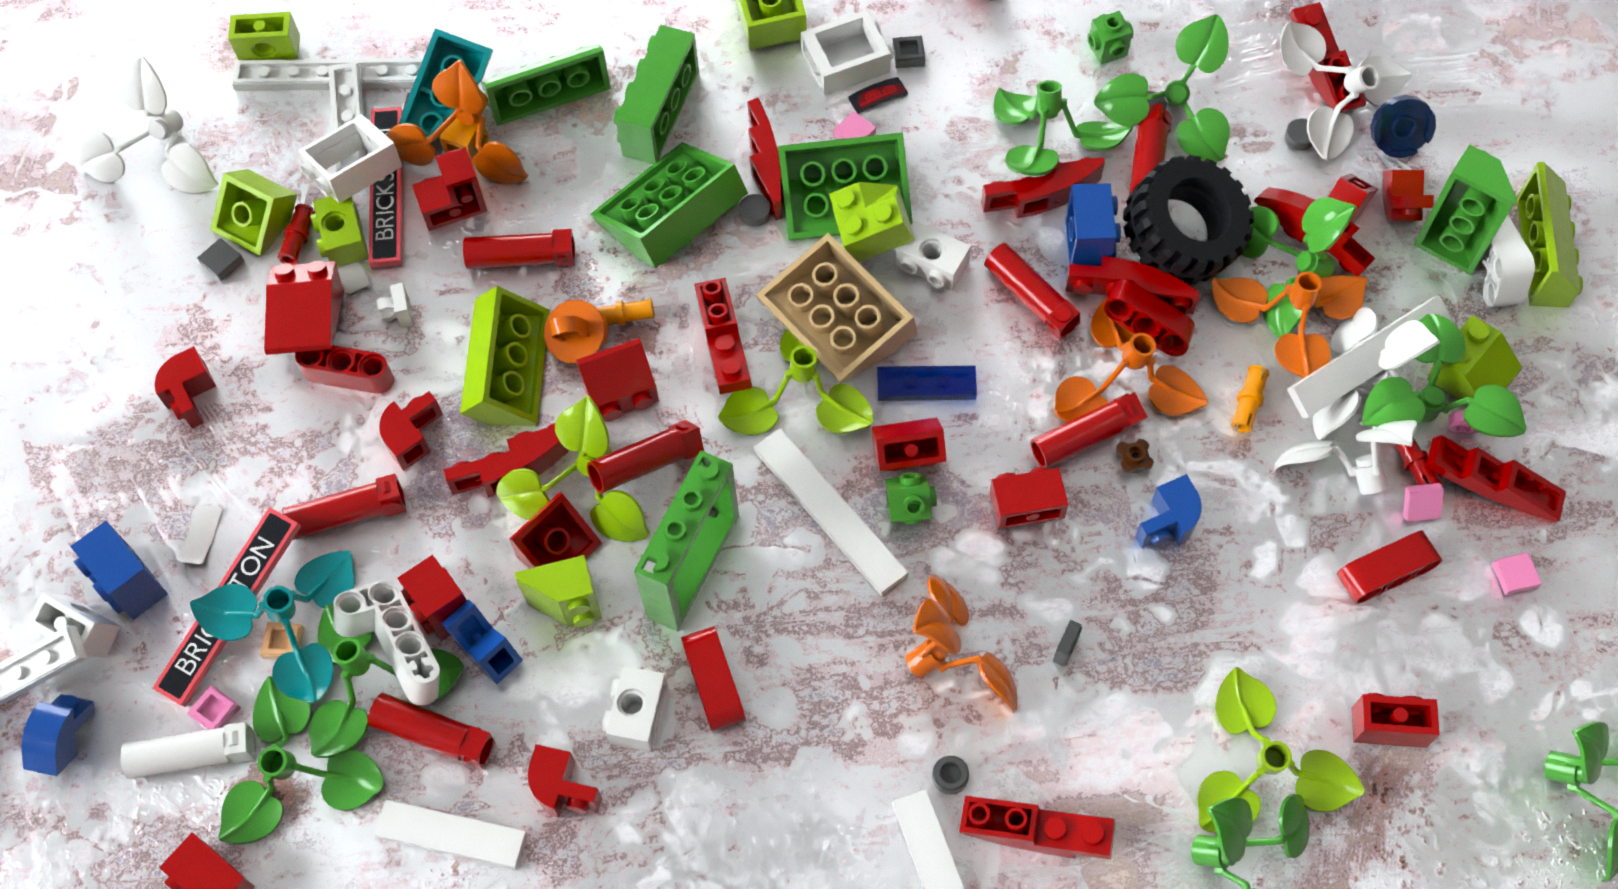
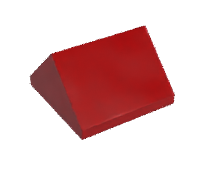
[509,492,602,569]

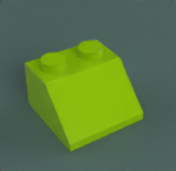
[210,169,297,256]
[1427,315,1523,405]
[515,555,602,628]

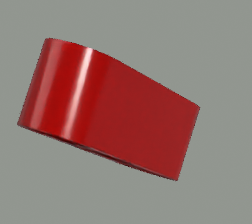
[1104,279,1195,357]
[295,345,394,394]
[1337,530,1443,604]
[681,626,746,732]

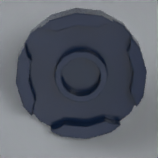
[1370,95,1436,158]

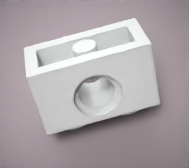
[896,220,971,291]
[26,592,121,658]
[602,666,668,752]

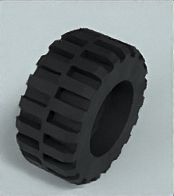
[1123,155,1254,285]

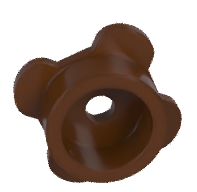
[1116,439,1154,473]

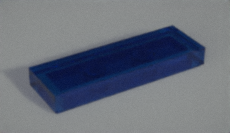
[877,366,977,401]

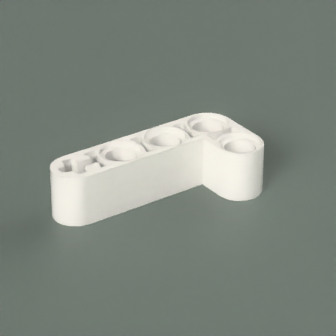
[1481,215,1535,308]
[333,581,440,705]

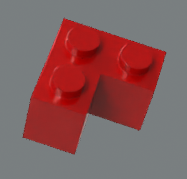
[412,147,488,231]
[397,554,467,642]

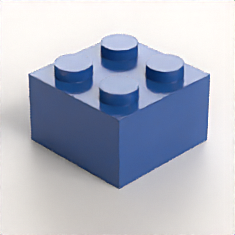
[1065,183,1121,267]
[70,520,168,620]

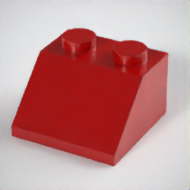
[576,337,659,421]

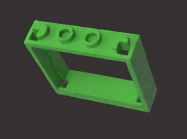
[634,450,739,632]

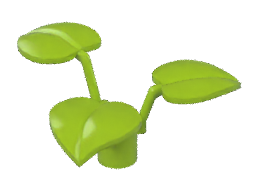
[718,329,874,436]
[496,395,650,542]
[1197,667,1365,833]

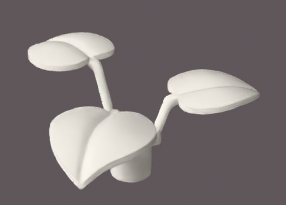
[1279,21,1412,160]
[76,56,219,193]
[1313,307,1440,440]
[1275,415,1418,494]

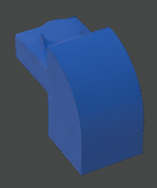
[1135,474,1202,548]
[441,600,523,684]
[21,694,94,776]

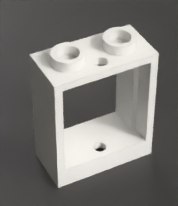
[801,10,893,95]
[298,114,402,203]

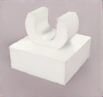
[377,283,414,328]

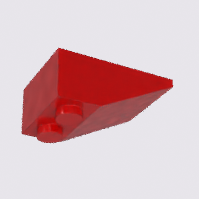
[264,261,344,355]

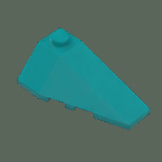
[399,28,493,137]

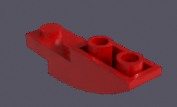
[1289,2,1366,113]
[981,157,1105,218]
[1254,187,1376,277]
[1065,256,1199,314]
[694,278,752,395]
[443,423,570,498]
[959,796,1116,860]

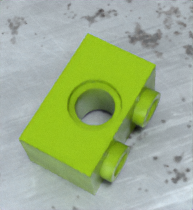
[228,12,300,60]
[311,196,369,267]

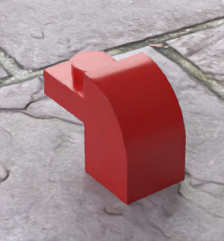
[1382,170,1434,221]
[154,346,216,429]
[379,391,443,471]
[528,744,602,818]

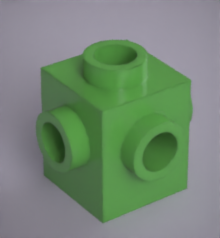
[1087,11,1134,65]
[885,472,937,524]

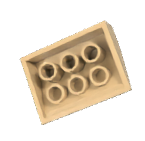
[756,233,918,384]

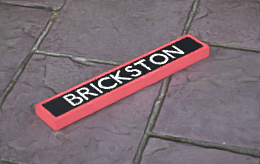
[369,107,403,269]
[152,507,301,707]

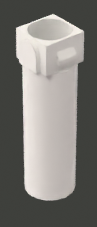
[120,722,255,779]

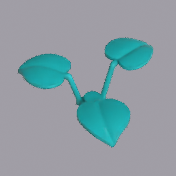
[190,551,355,703]

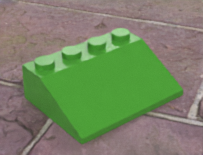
[778,132,913,240]
[590,142,748,268]

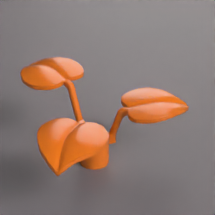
[386,59,529,184]
[1211,272,1367,378]
[1054,297,1208,423]
[905,574,1017,713]

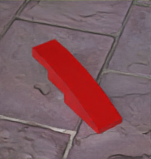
[747,97,782,220]
[1425,435,1566,522]

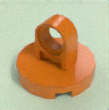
[544,300,609,365]

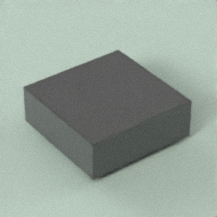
[892,35,926,68]
[197,238,244,281]
[1053,619,1083,667]

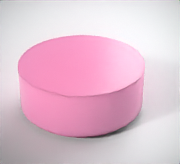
[1449,410,1478,434]

